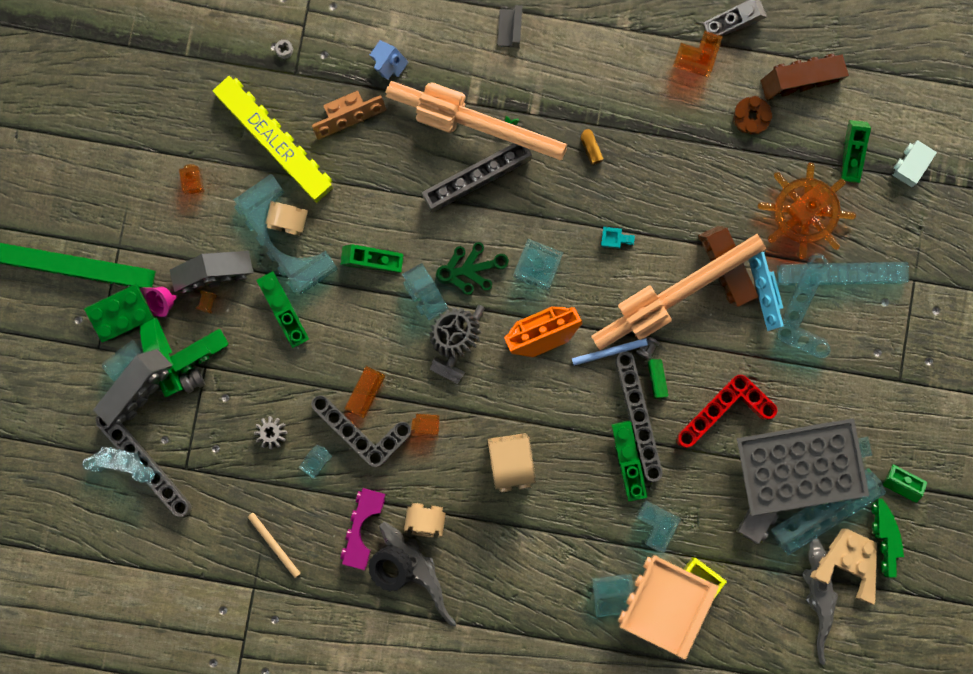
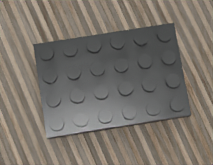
[737,418,869,516]

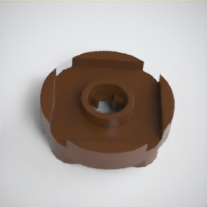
[733,96,772,135]

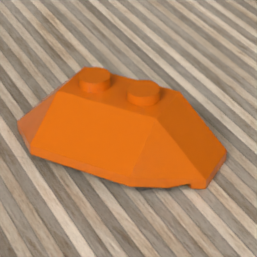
[504,307,582,357]

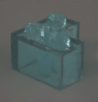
[402,263,448,320]
[636,501,681,554]

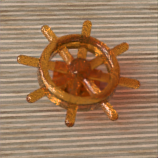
[757,162,856,259]

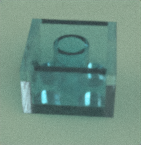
[513,239,563,291]

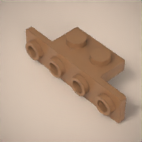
[312,91,386,139]

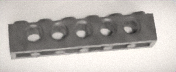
[422,143,532,213]

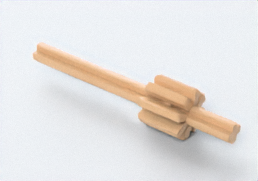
[386,81,567,161]
[591,234,766,350]

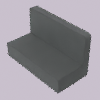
[497,5,522,48]

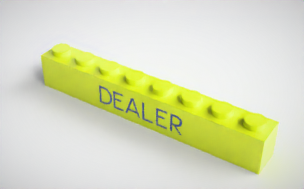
[212,76,333,203]

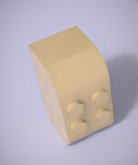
[488,433,535,492]

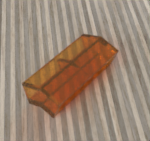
[344,366,386,418]

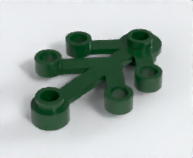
[436,242,509,295]

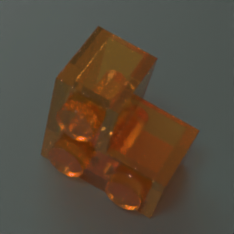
[673,31,723,78]

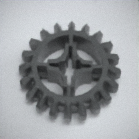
[429,307,481,359]

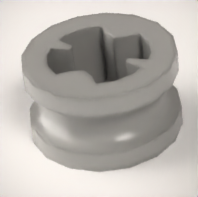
[275,40,293,59]

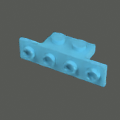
[748,252,784,331]

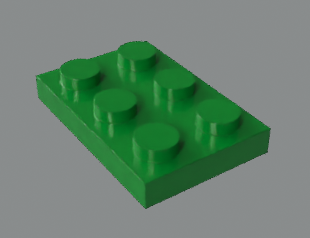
[84,283,154,343]

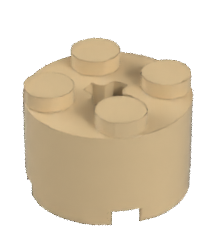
[266,201,308,236]
[404,503,446,538]

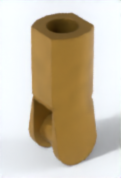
[581,129,603,165]

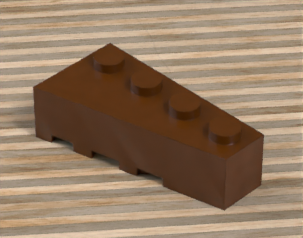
[698,226,758,307]

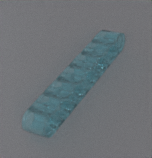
[777,262,909,286]

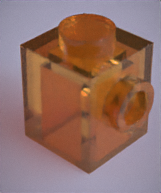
[179,164,205,195]

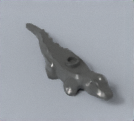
[379,522,456,626]
[802,538,838,665]

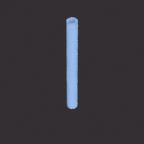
[572,338,648,366]

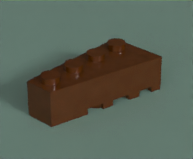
[760,53,849,101]

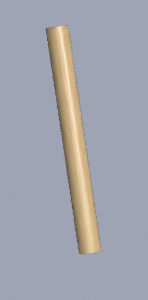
[247,513,301,578]

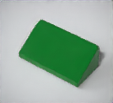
[648,359,668,399]
[883,464,927,503]

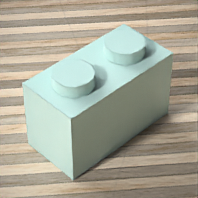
[893,140,937,187]

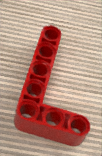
[676,375,778,448]

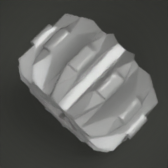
[254,416,288,449]

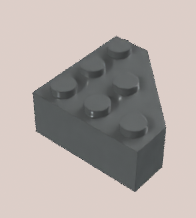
[170,251,254,294]

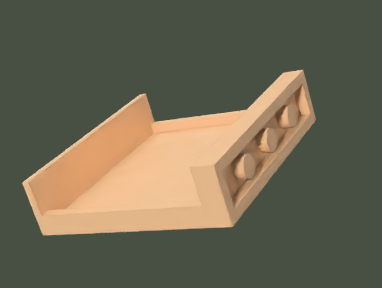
[618,555,719,659]

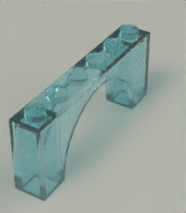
[234,174,338,295]

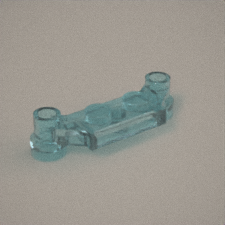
[82,447,154,483]

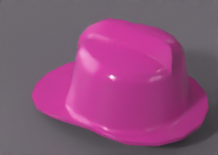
[140,287,177,317]

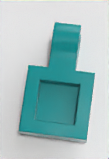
[601,227,635,249]

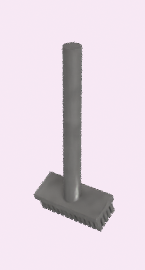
[430,305,485,384]

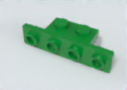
[170,329,229,375]

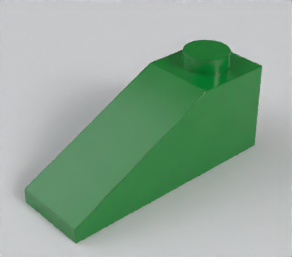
[841,120,871,183]
[340,244,403,273]

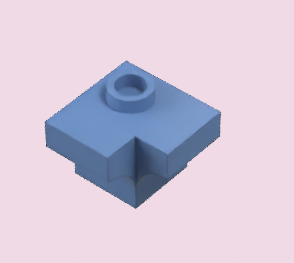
[370,40,408,80]

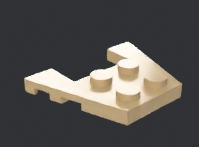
[810,528,877,604]

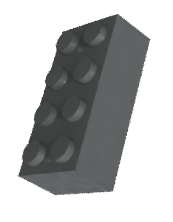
[94,349,173,426]

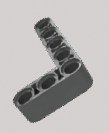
[311,395,412,468]

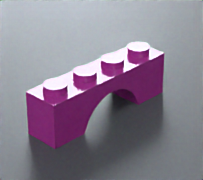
[340,488,386,570]

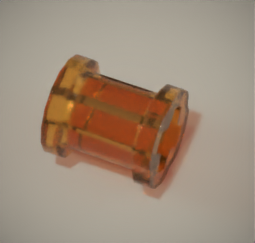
[195,291,217,314]

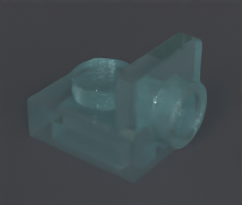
[299,445,332,479]

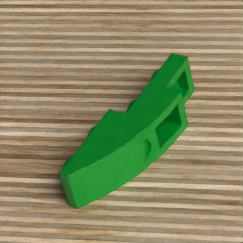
[256,271,309,348]
[140,318,184,397]
[611,420,647,502]
[871,499,904,577]

